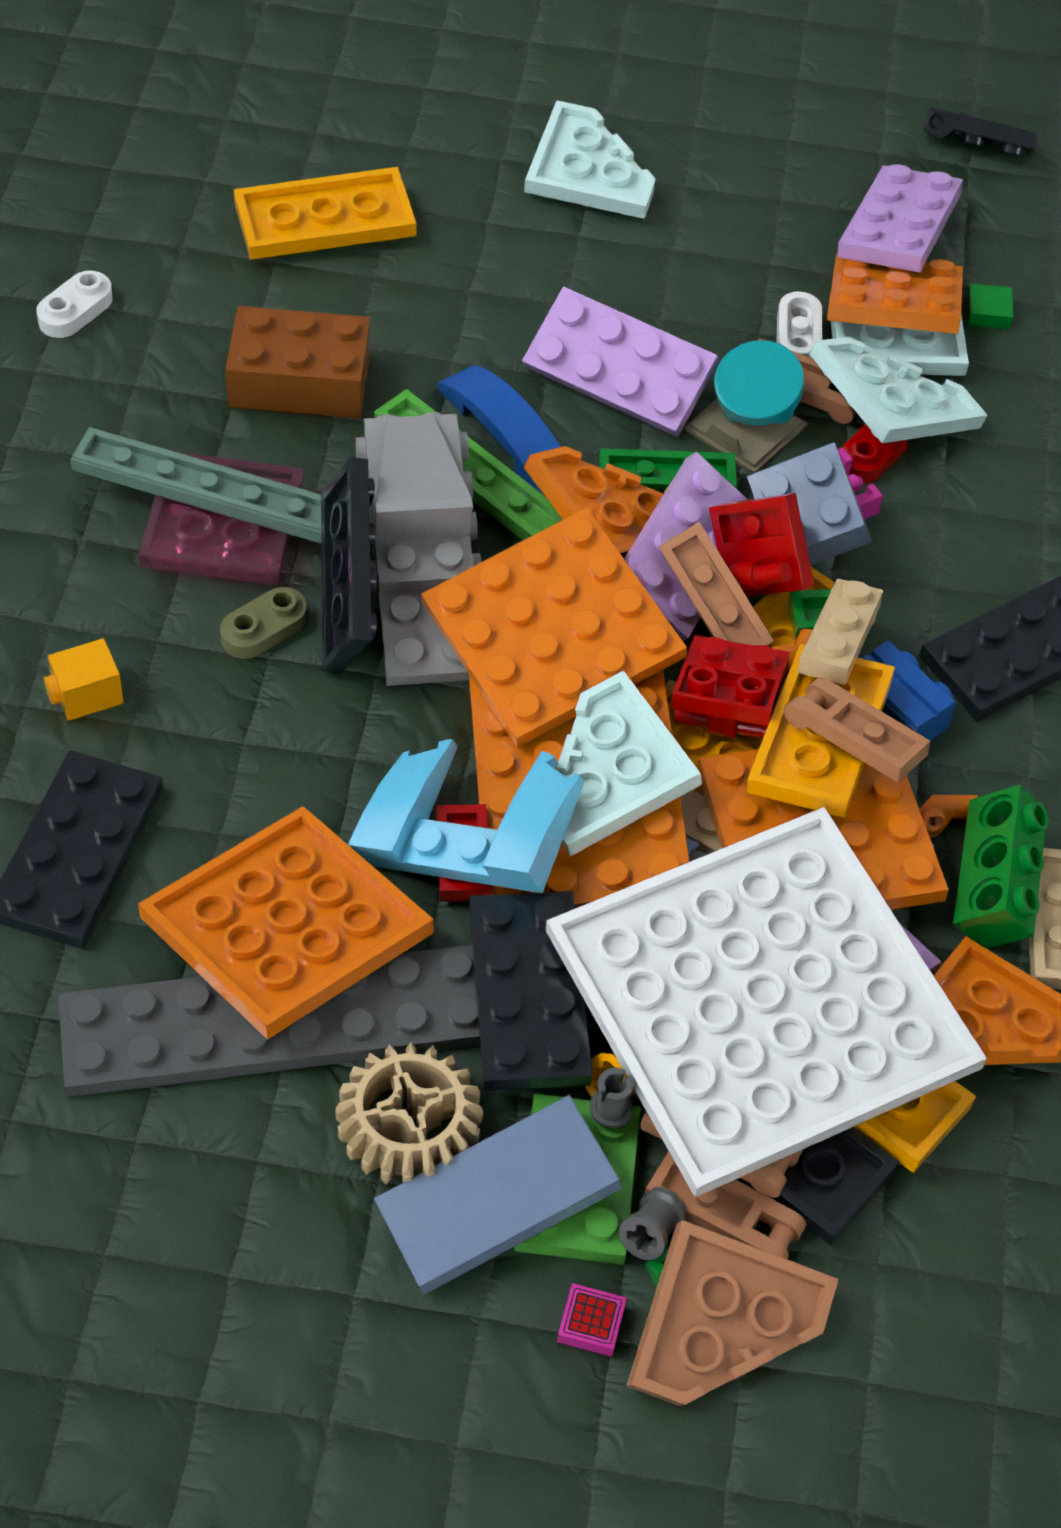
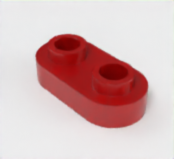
[843,423,909,483]

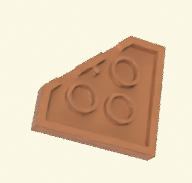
[626,1220,839,1406]

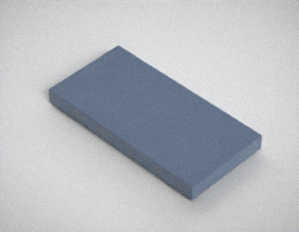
[374,1095,622,1295]

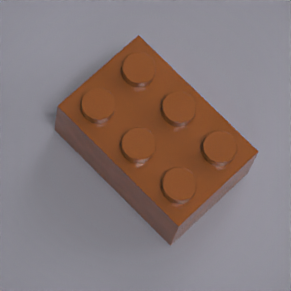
[225,306,370,419]

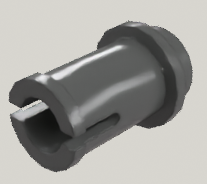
[590,1068,634,1129]

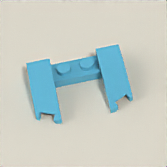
[348,739,584,893]

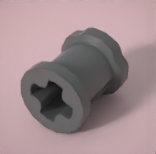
[619,1187,688,1260]

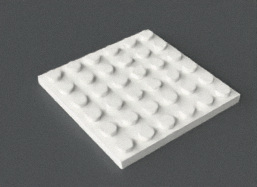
[546,807,987,1197]

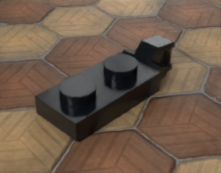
[923,107,1038,157]

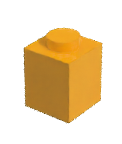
[43,638,124,721]

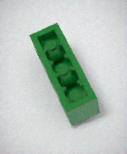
[953,785,1049,949]

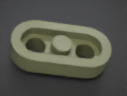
[220,587,307,659]

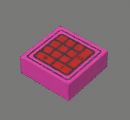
[557,1283,627,1357]

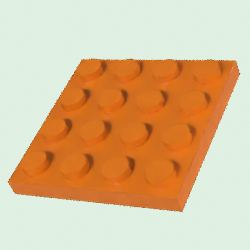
[421,508,687,748]
[697,749,949,910]
[138,806,434,1040]

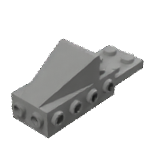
[355,412,481,686]

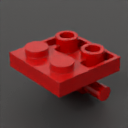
[709,492,815,597]
[671,635,790,739]

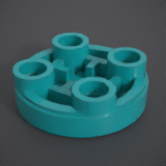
[714,340,804,426]

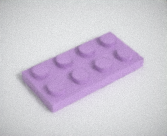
[837,165,963,272]
[522,286,719,437]
[624,452,747,641]

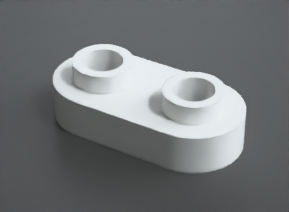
[37,271,113,338]
[777,292,822,359]

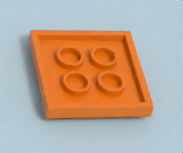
[827,254,963,334]

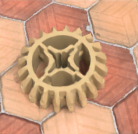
[336,1042,483,1185]

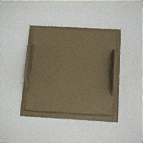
[684,399,808,474]

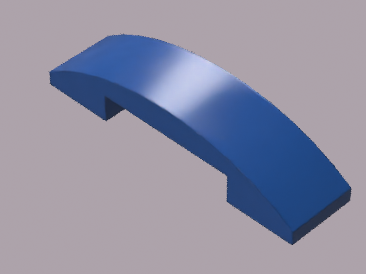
[438,365,561,497]

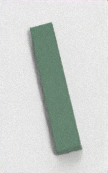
[70,427,321,543]

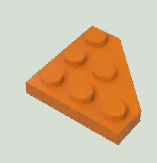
[524,446,667,558]
[934,937,1061,1065]

